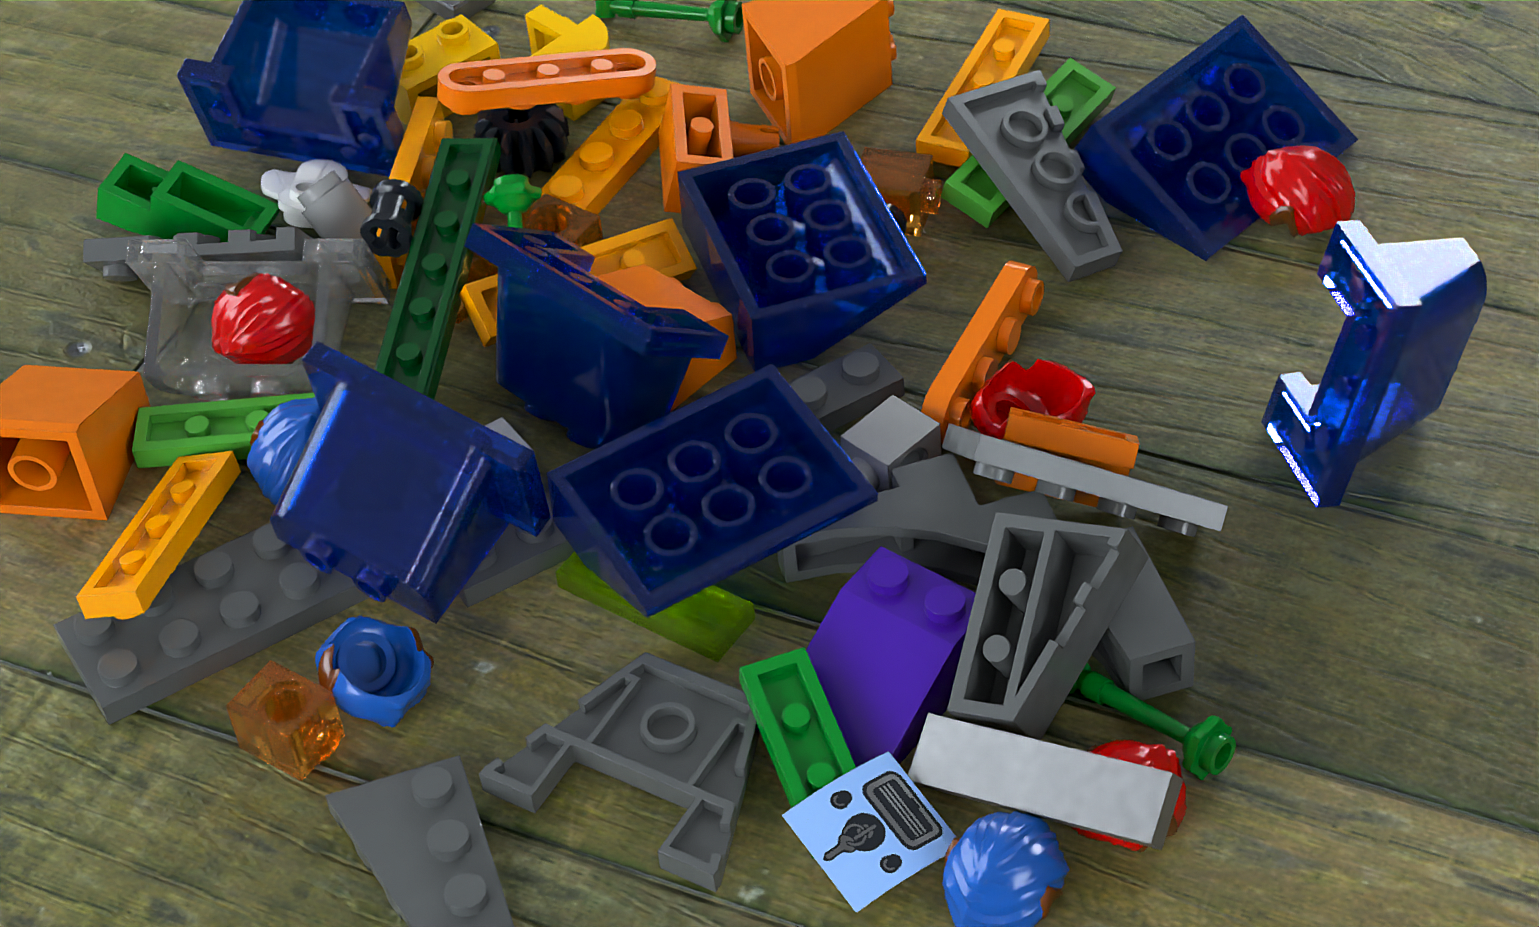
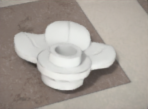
[261,159,372,228]

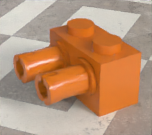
[658,83,784,217]

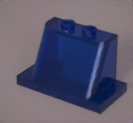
[177,0,412,177]
[1261,220,1487,508]
[464,223,729,458]
[270,341,551,624]

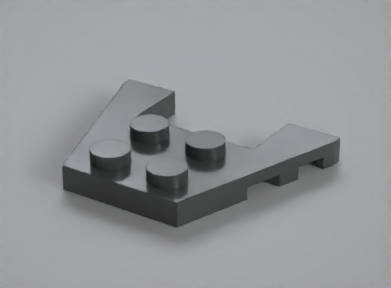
[479,652,760,892]

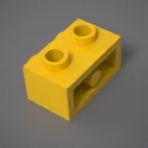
[371,14,500,126]

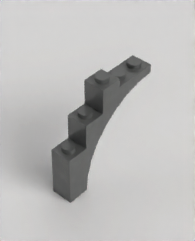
[774,453,1196,700]

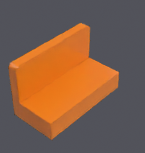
[994,407,1140,507]

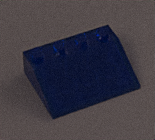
[1074,14,1358,261]
[678,131,927,374]
[547,364,878,618]

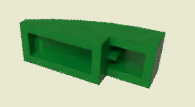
[96,152,280,243]

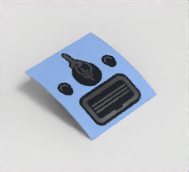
[782,752,956,913]

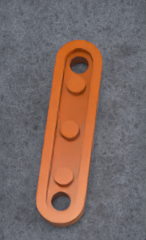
[437,48,656,115]
[921,260,1044,444]

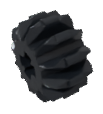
[473,103,570,180]

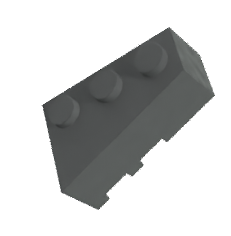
[947,512,1149,740]

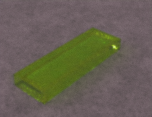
[555,530,755,662]

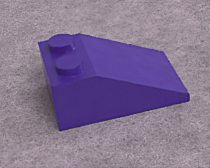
[806,546,976,768]

